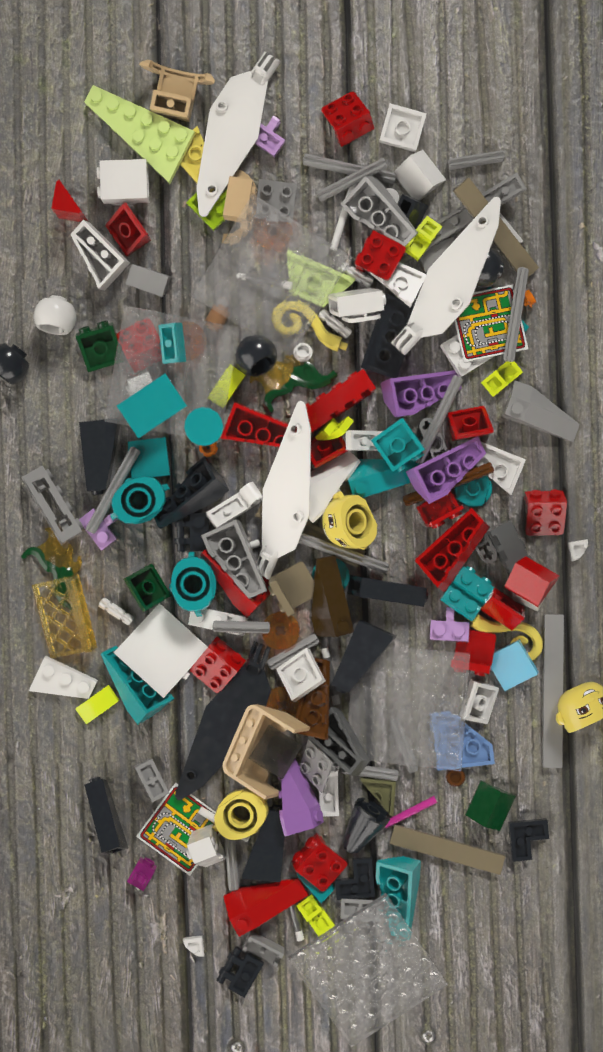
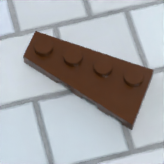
[295,658,330,740]

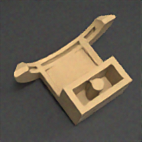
[139,60,215,122]
[222,169,258,244]

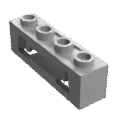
[22,466,83,546]

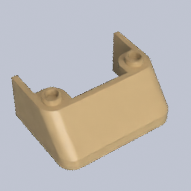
[223,704,310,800]

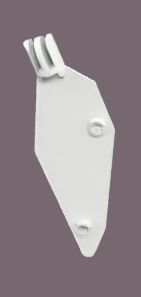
[197,51,281,217]
[391,197,501,355]
[256,401,311,579]

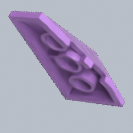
[381,370,462,417]
[406,436,486,504]
[277,749,324,836]

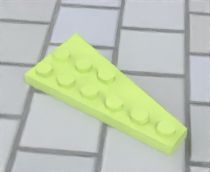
[84,85,195,184]

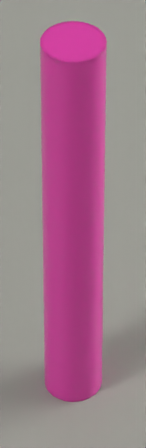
[385,796,437,829]

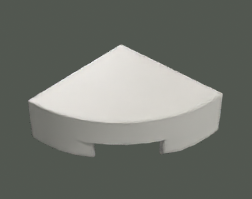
[568,539,588,561]
[183,935,205,957]

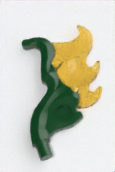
[249,355,338,412]
[21,528,82,613]

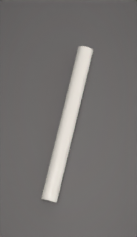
[329,183,358,251]

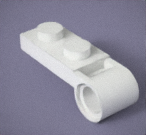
[346,430,383,451]
[206,482,263,528]
[188,608,248,636]
[319,771,339,817]

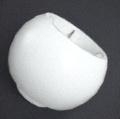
[34,295,76,335]

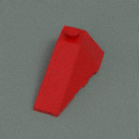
[200,548,271,618]
[223,877,308,937]

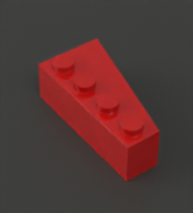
[306,369,376,434]
[220,402,297,447]
[414,508,490,592]

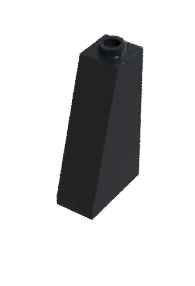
[79,418,120,495]
[347,575,428,607]
[331,620,397,694]
[84,777,128,854]
[242,805,285,882]

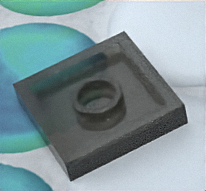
[249,725,302,779]

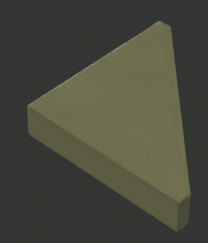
[360,777,396,816]

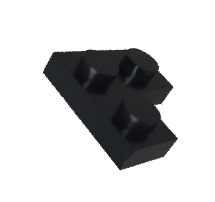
[508,818,549,862]
[335,857,375,900]

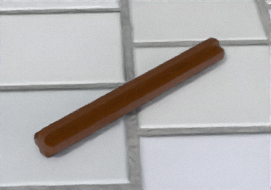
[403,462,494,506]

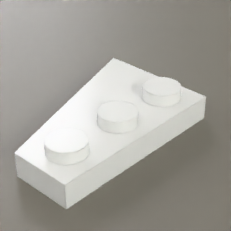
[369,262,426,308]
[472,438,526,495]
[29,656,98,699]

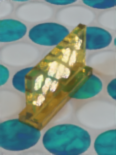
[32,574,97,659]

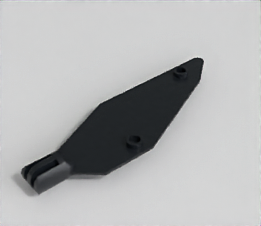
[175,641,272,800]

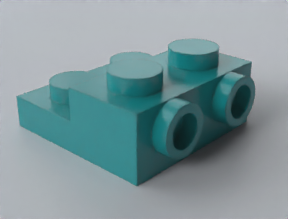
[371,418,426,473]
[440,566,495,622]

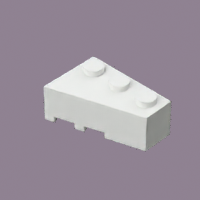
[71,220,130,291]
[186,824,226,867]

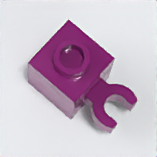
[127,857,157,891]

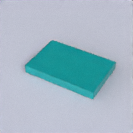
[117,374,187,438]

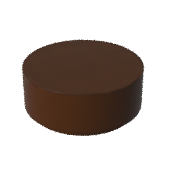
[445,768,465,787]

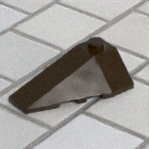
[311,554,354,637]

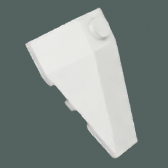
[308,451,361,523]

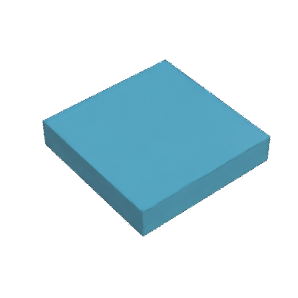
[492,639,539,691]

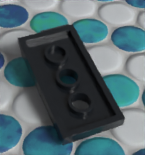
[361,294,418,378]

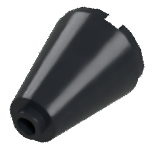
[342,798,390,854]

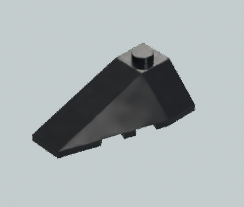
[154,456,229,529]

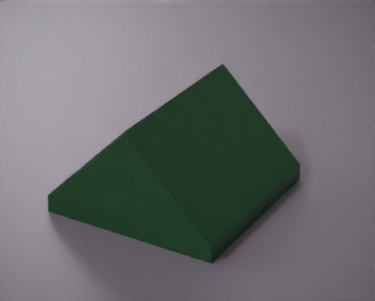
[123,563,171,612]
[465,780,516,831]

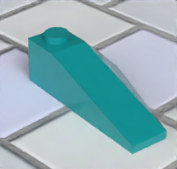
[347,459,420,498]
[101,646,174,725]
[376,856,421,940]

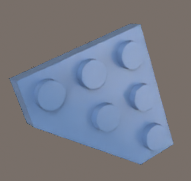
[430,710,495,771]

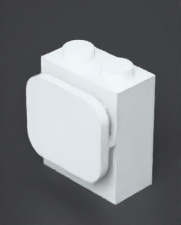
[97,159,150,206]
[328,287,386,323]

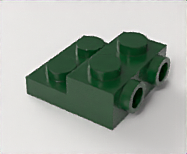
[75,320,125,372]

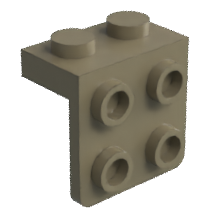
[268,561,314,617]

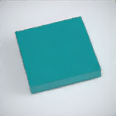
[128,437,170,478]

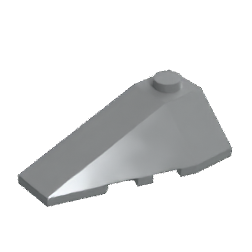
[341,175,418,246]
[501,380,580,442]
[201,520,267,599]

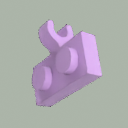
[255,116,285,158]
[79,508,118,550]
[430,607,470,642]

